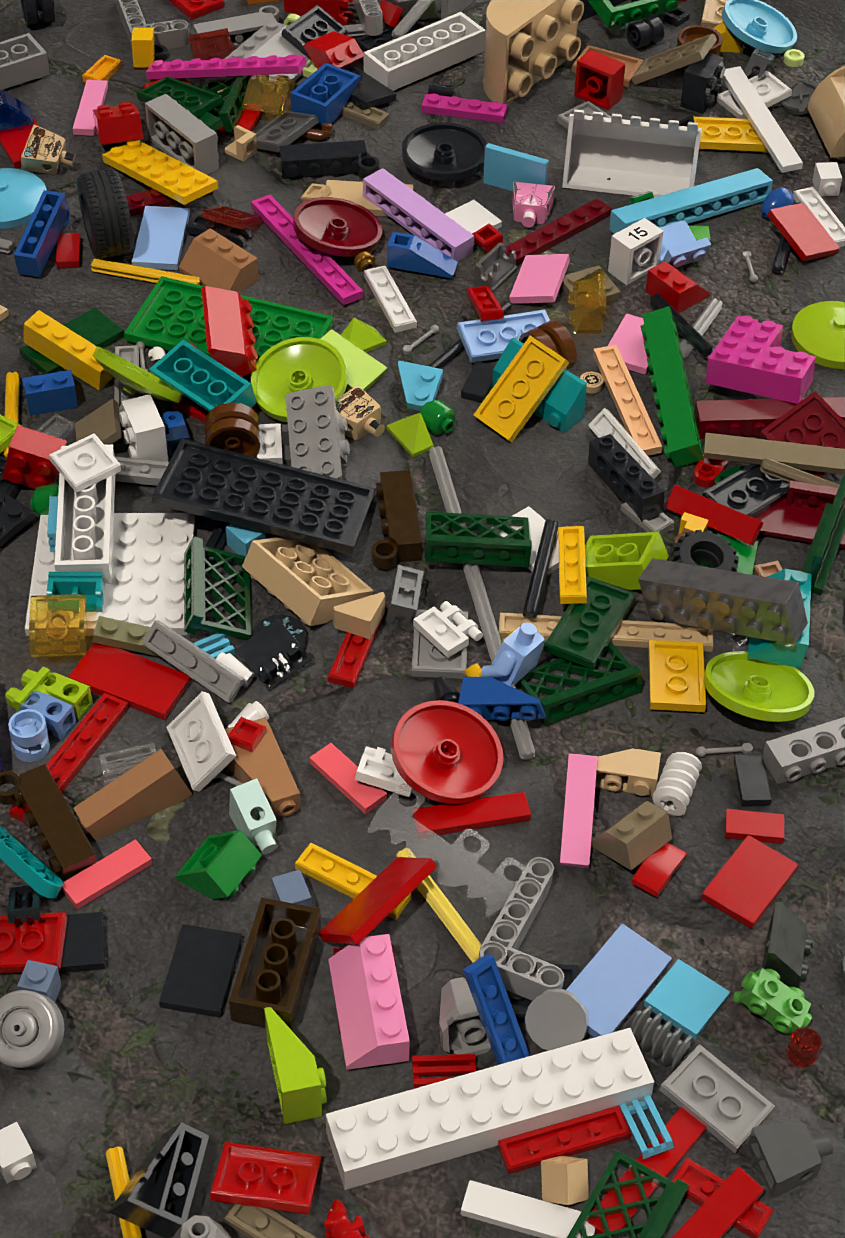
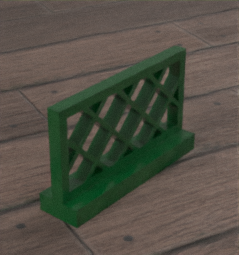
[202,75,255,132]
[802,475,845,595]
[425,511,532,567]
[184,537,251,640]
[517,641,642,726]
[567,1150,689,1238]

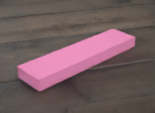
[73,80,108,136]
[560,754,597,869]

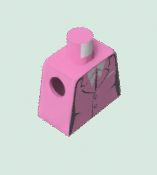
[512,182,555,228]

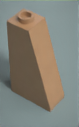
[225,717,301,818]
[73,749,193,841]

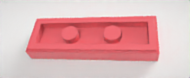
[310,743,387,815]
[61,839,153,910]

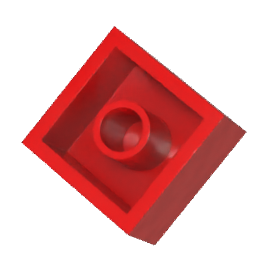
[574,49,625,110]
[92,102,143,145]
[2,425,67,489]

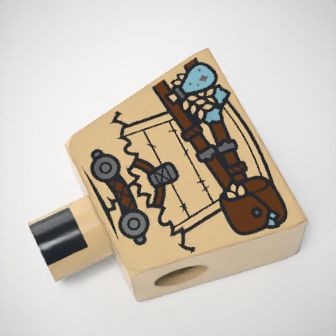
[21,125,76,175]
[335,385,385,440]

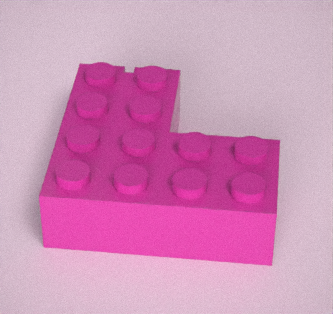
[706,316,816,404]

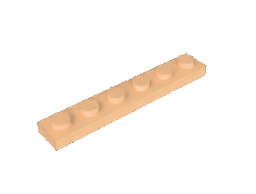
[593,345,662,456]

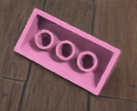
[328,934,410,1070]

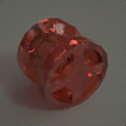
[787,1027,822,1068]

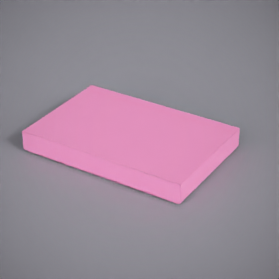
[509,254,570,304]
[608,314,650,375]

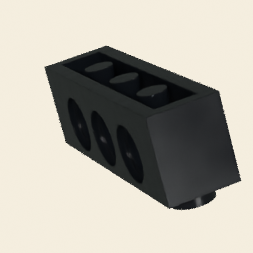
[588,434,665,522]

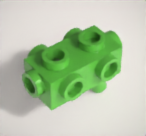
[734,968,812,1035]

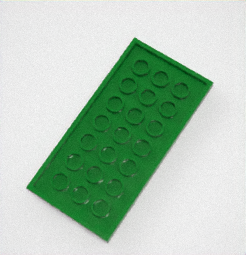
[124,276,334,363]

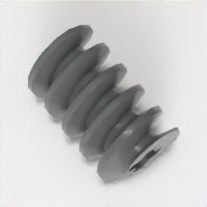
[623,1006,693,1072]

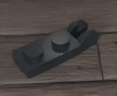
[186,213,251,248]

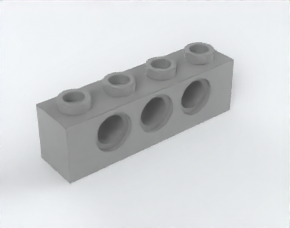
[763,717,845,784]

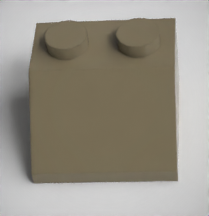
[591,801,672,870]

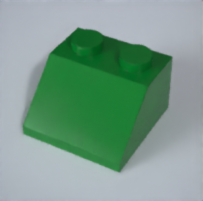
[174,830,262,899]

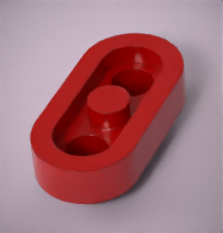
[693,458,728,488]

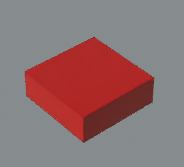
[228,717,266,753]

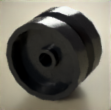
[20,0,55,26]

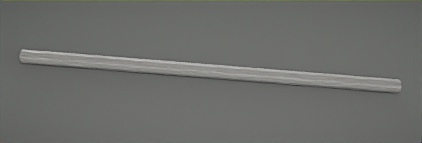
[429,446,535,761]

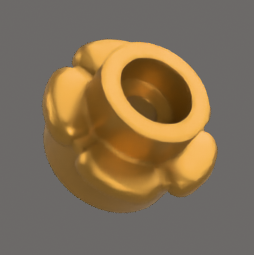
[354,251,376,272]

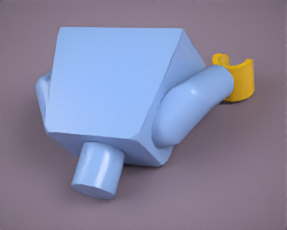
[464,622,545,687]

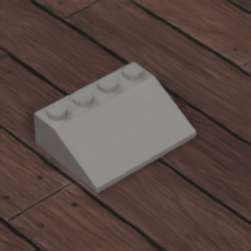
[225,21,312,96]

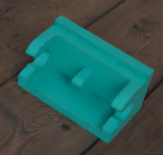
[47,572,105,612]

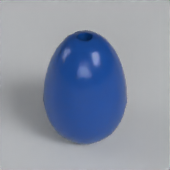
[761,187,794,219]

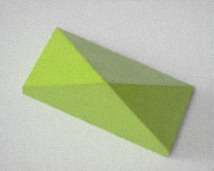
[341,318,386,352]
[386,413,434,457]

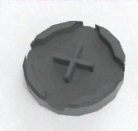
[780,81,818,115]

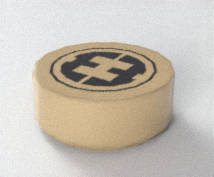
[580,371,604,394]

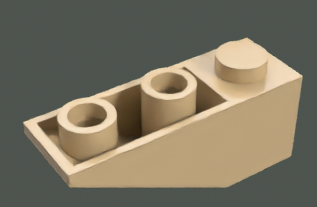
[595,748,661,796]

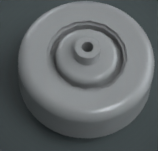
[0,990,64,1069]

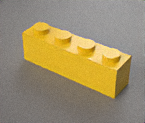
[24,310,114,391]

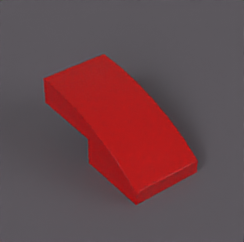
[631,843,687,897]

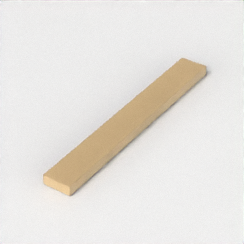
[499,613,713,652]

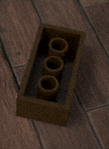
[229,897,321,1030]

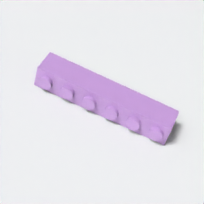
[362,168,474,262]

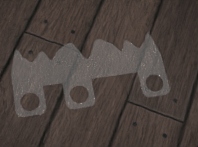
[368,783,526,917]

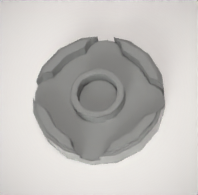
[525,989,589,1051]

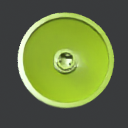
[791,301,845,369]
[251,337,348,422]
[92,346,184,403]
[703,651,814,722]

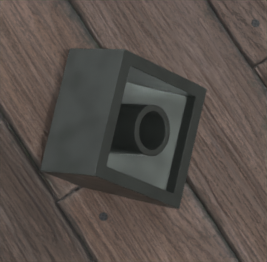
[762,902,811,988]

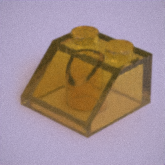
[242,75,295,115]
[568,269,606,334]
[29,594,89,657]

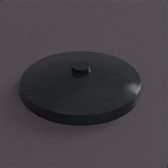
[402,122,487,181]

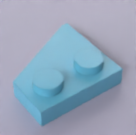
[398,361,443,411]

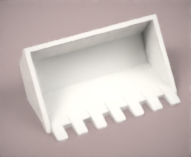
[562,109,702,198]

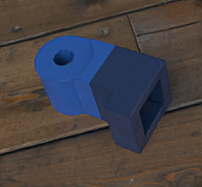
[162,411,190,458]

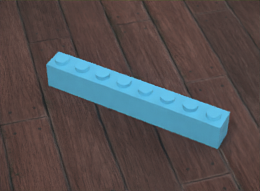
[609,168,773,234]

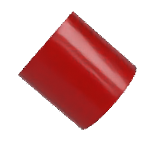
[472,223,503,254]

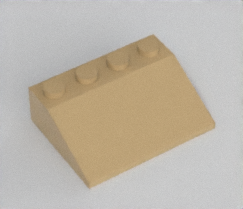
[242,537,374,626]

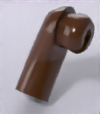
[302,123,333,141]

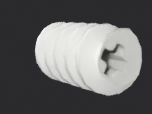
[652,752,702,817]

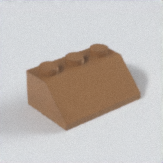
[179,228,259,293]

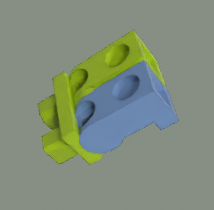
[5,667,93,740]

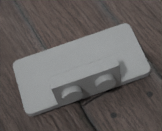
[285,385,350,479]

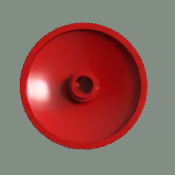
[391,700,503,804]

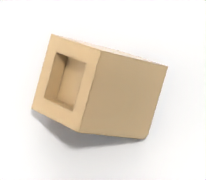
[225,125,257,162]
[541,1156,589,1205]

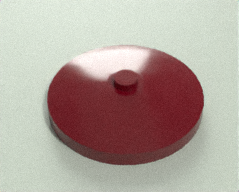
[293,197,382,257]

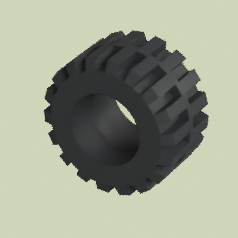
[669,530,739,572]

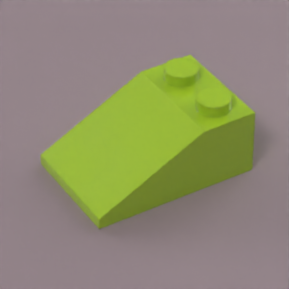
[585,532,669,590]
[264,1007,327,1124]

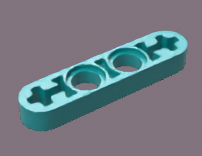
[0,825,63,899]

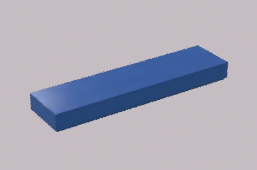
[463,954,530,1065]

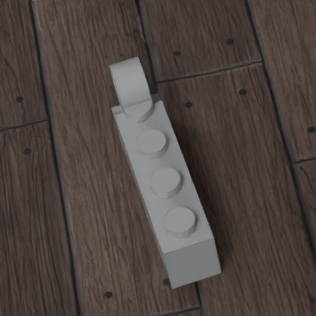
[193,6,279,55]

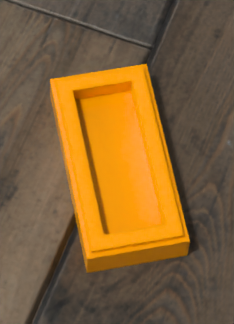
[82,55,122,82]

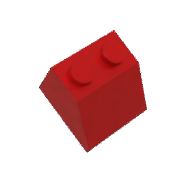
[303,31,364,70]
[645,261,710,313]

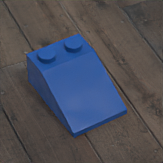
[291,63,360,126]

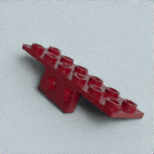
[754,481,845,548]

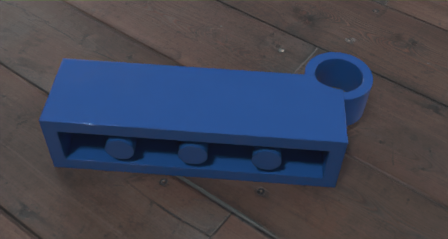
[14,190,70,277]

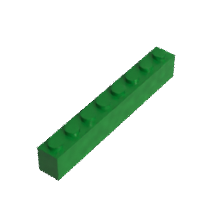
[640,306,704,468]

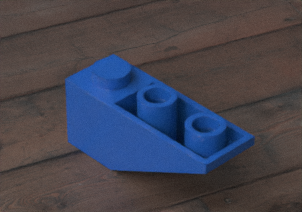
[387,232,458,278]
[458,676,546,721]

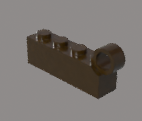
[372,470,422,569]
[0,764,96,882]

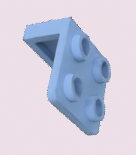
[660,221,711,268]

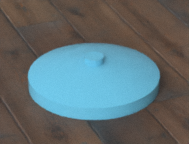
[721,0,797,53]
[0,168,47,229]

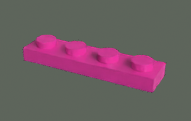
[421,94,507,123]

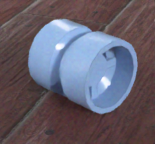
[8,709,50,762]

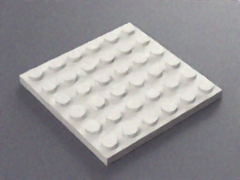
[25,513,195,636]

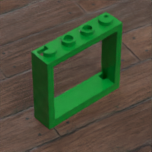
[588,0,679,28]

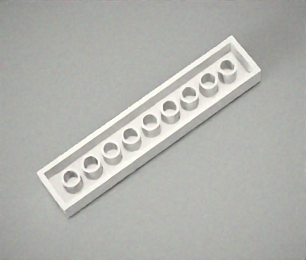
[326,1028,654,1190]

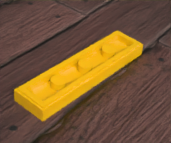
[558,526,587,604]
[295,843,411,920]

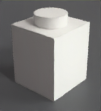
[812,162,842,196]
[0,1122,37,1183]

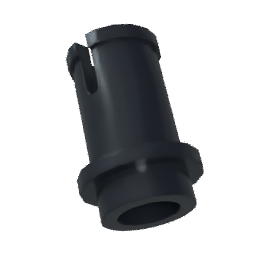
[428,81,454,97]

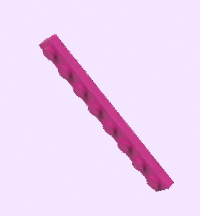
[146,54,306,79]
[251,194,363,305]

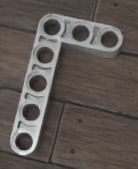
[115,0,189,49]
[349,0,383,36]
[478,857,564,1001]

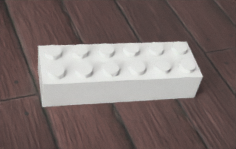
[364,12,486,91]
[54,445,115,584]

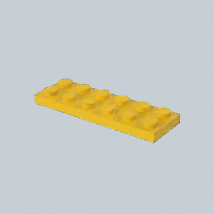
[102,140,218,205]

